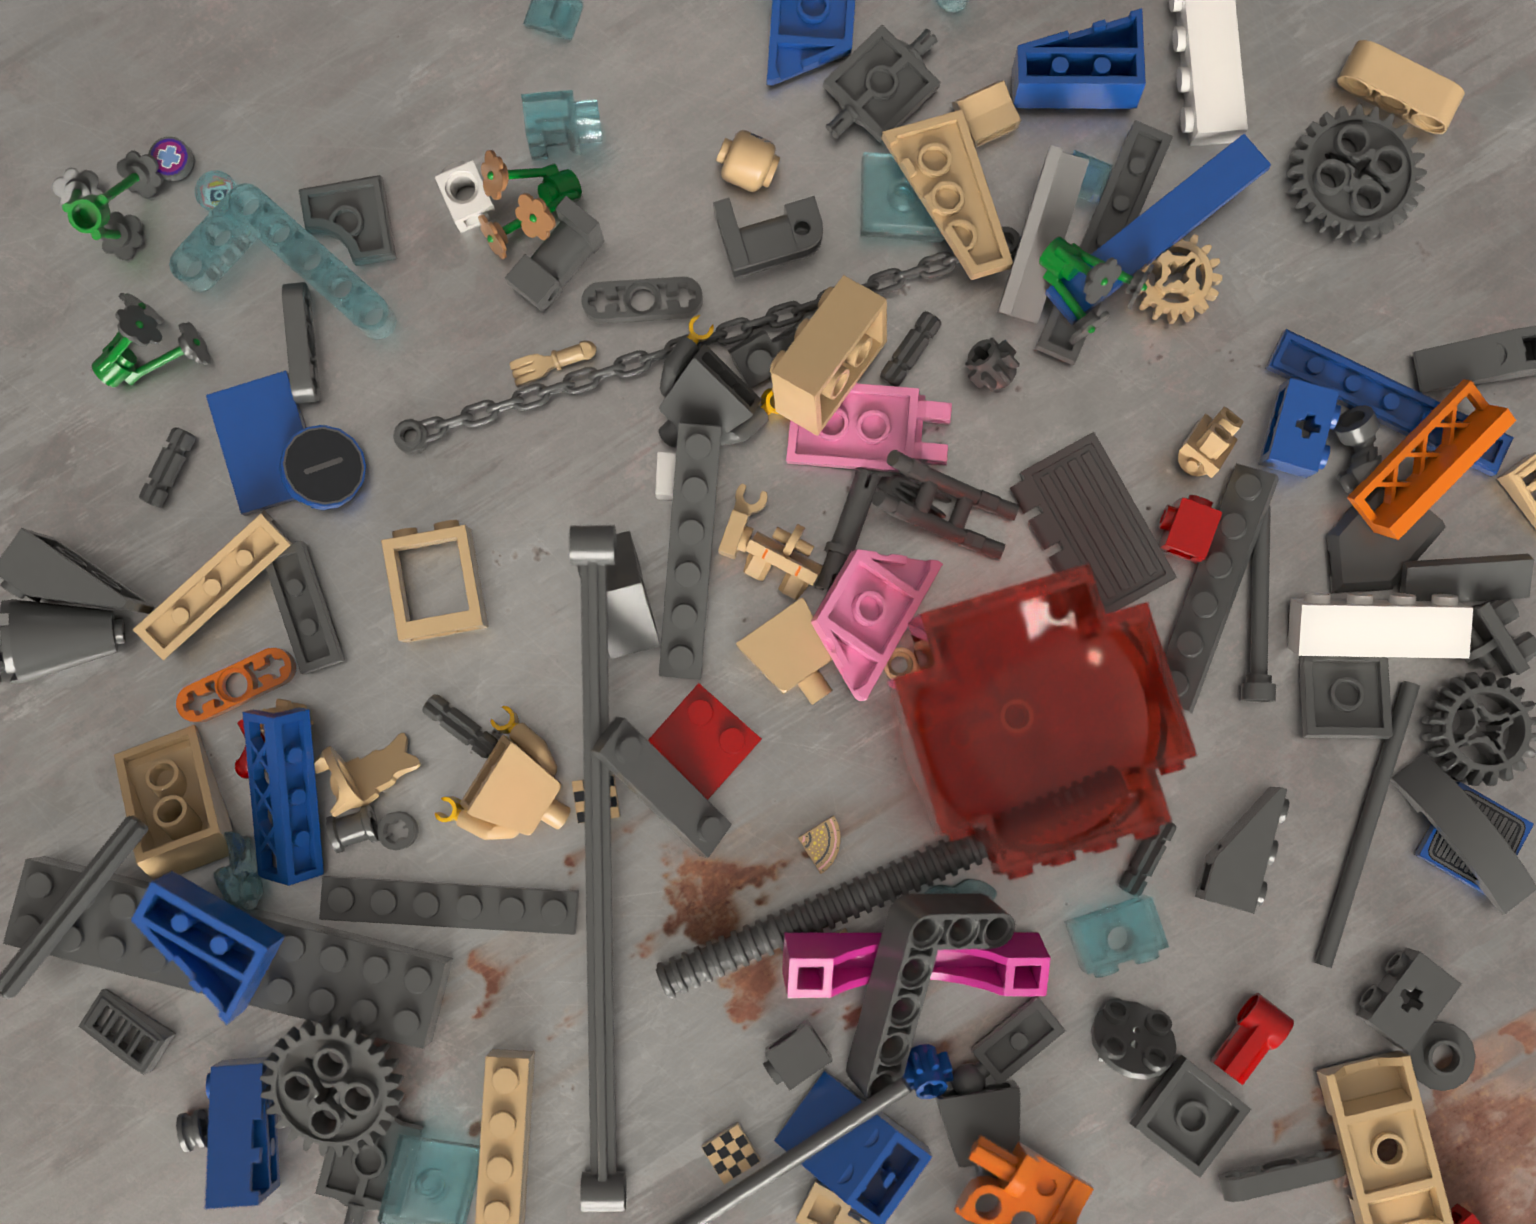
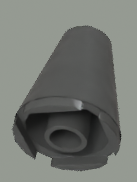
[0,599,126,684]

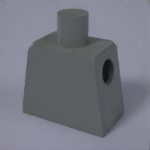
[935,1080,1021,1180]

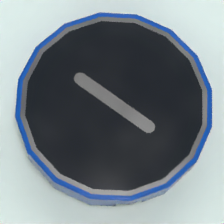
[279,425,366,510]

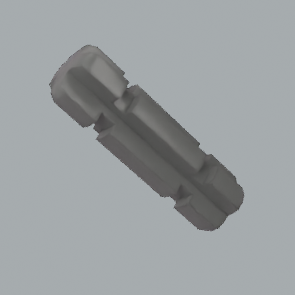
[880,311,941,387]
[139,427,195,507]
[422,694,498,758]
[1119,816,1177,897]

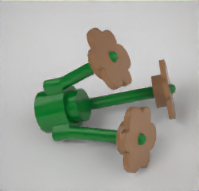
[478,150,582,259]

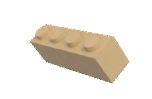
[475,1049,535,1224]

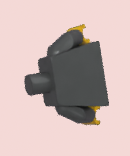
[658,315,779,447]

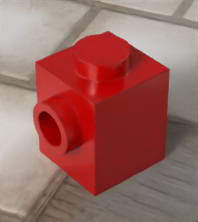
[1158,495,1223,563]

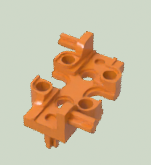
[954,1135,1094,1224]

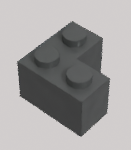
[577,531,660,659]

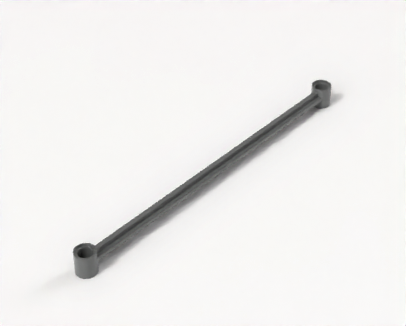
[569,525,627,1212]

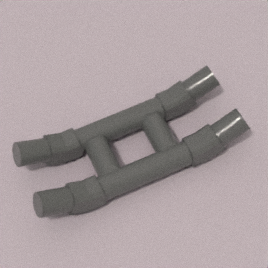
[872,450,1020,560]

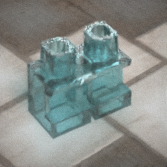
[521,90,602,161]

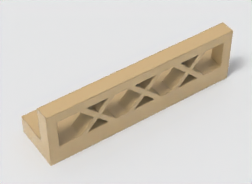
[133,510,292,661]

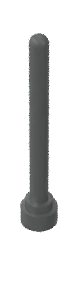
[1241,505,1276,702]

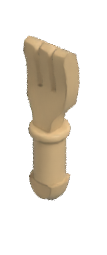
[509,340,597,387]

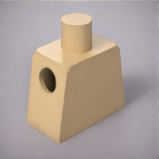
[736,597,833,705]

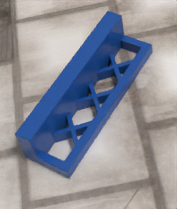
[243,707,324,886]

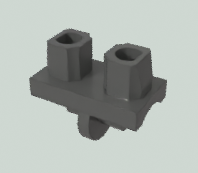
[1464,598,1536,676]

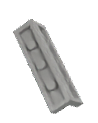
[998,145,1089,324]

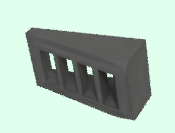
[79,989,175,1075]

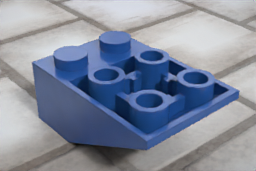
[774,1070,932,1224]

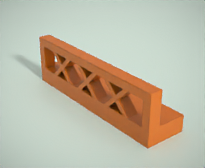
[1347,379,1517,540]

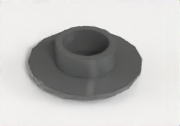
[1408,1022,1476,1091]

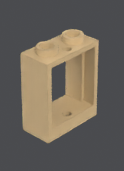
[381,520,489,643]

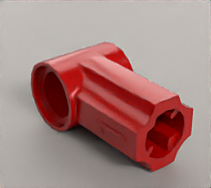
[1210,993,1294,1085]

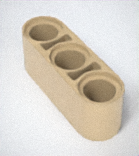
[1337,40,1465,134]

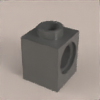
[763,1019,832,1091]

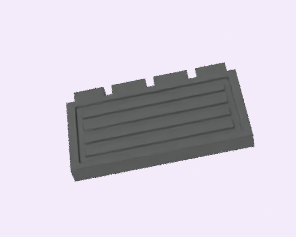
[1010,432,1177,619]

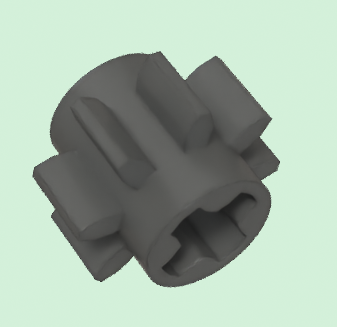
[965,337,1020,391]

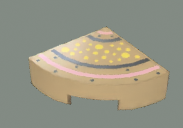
[798,815,841,874]

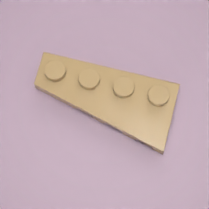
[881,110,1013,280]

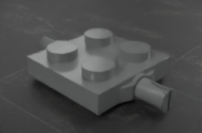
[823,24,941,144]
[315,1114,424,1224]

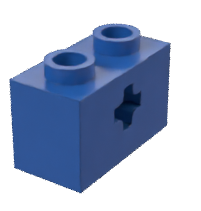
[1258,378,1341,478]

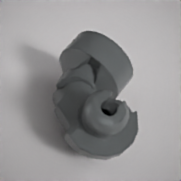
[1334,405,1382,493]

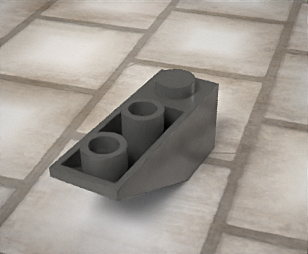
[1413,326,1536,393]
[1195,787,1289,914]

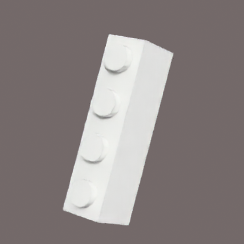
[1169,0,1248,146]
[1288,592,1473,658]

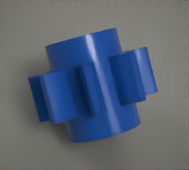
[903,1044,954,1099]

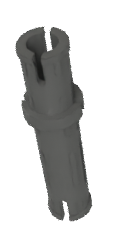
[815,468,881,592]

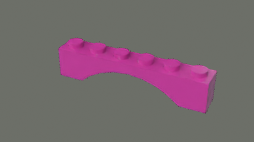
[782,932,1050,998]

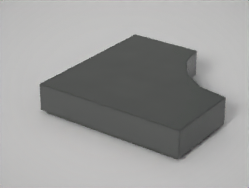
[298,175,397,266]

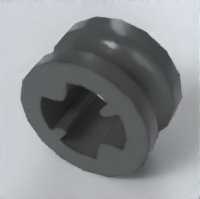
[377,811,419,850]
[176,1109,209,1152]

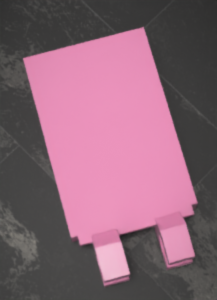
[786,383,952,473]

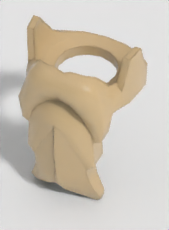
[314,733,421,817]

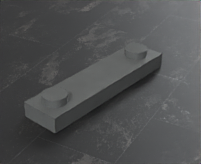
[590,717,732,858]

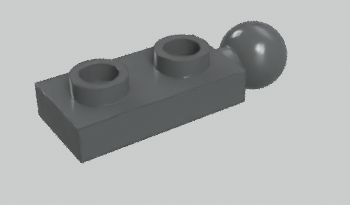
[951,996,1066,1095]

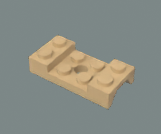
[1316,1050,1454,1224]

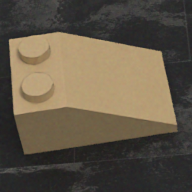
[114,725,238,880]

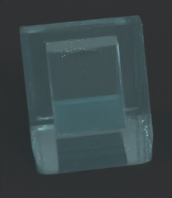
[523,0,583,40]
[1073,150,1113,204]

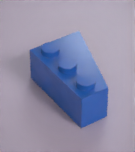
[1012,8,1146,109]

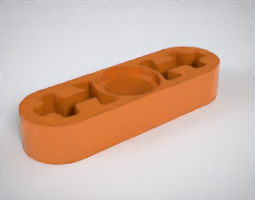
[176,648,296,722]

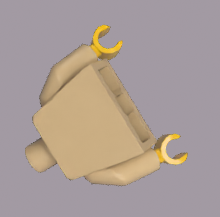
[435,706,570,840]

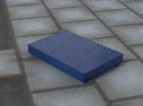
[206,370,306,516]

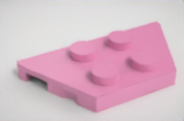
[811,549,943,701]

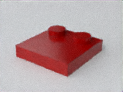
[648,683,762,800]

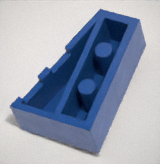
[131,871,285,1025]
[205,1057,280,1209]

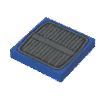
[1414,781,1534,895]

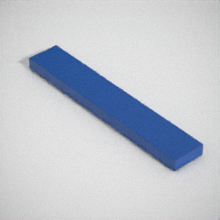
[1045,134,1271,325]
[1265,329,1514,477]

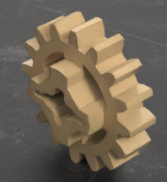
[1138,234,1223,324]

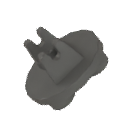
[1091,998,1177,1080]

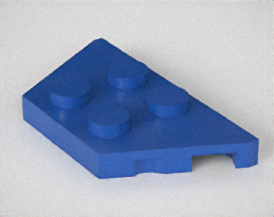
[767,0,855,85]

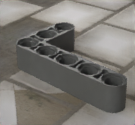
[846,893,1016,1099]

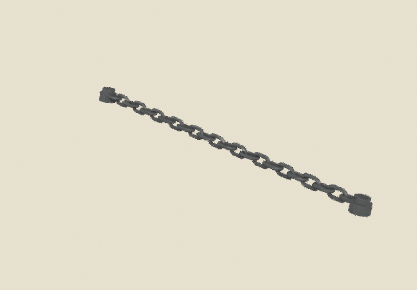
[393,226,1021,455]

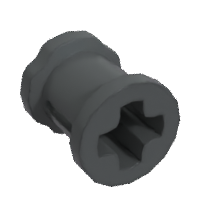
[326,805,379,853]

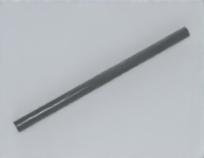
[1315,681,1420,968]
[676,1077,912,1224]

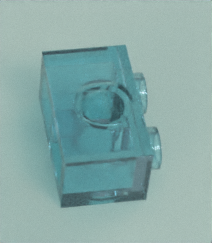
[1064,894,1169,978]

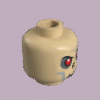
[716,130,780,192]

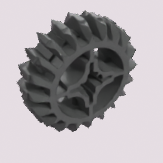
[1421,672,1536,786]

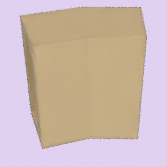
[951,80,1021,148]

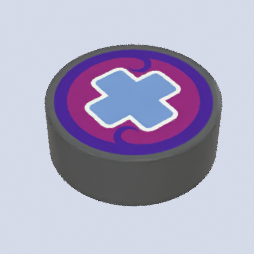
[148,136,194,181]

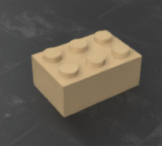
[770,275,887,436]

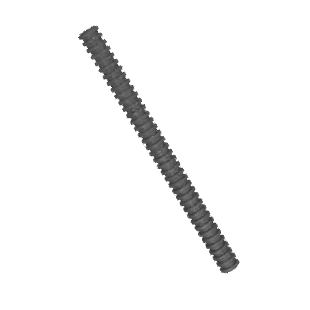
[656,766,1129,999]

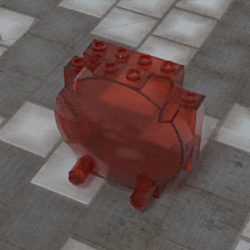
[887,563,1198,880]

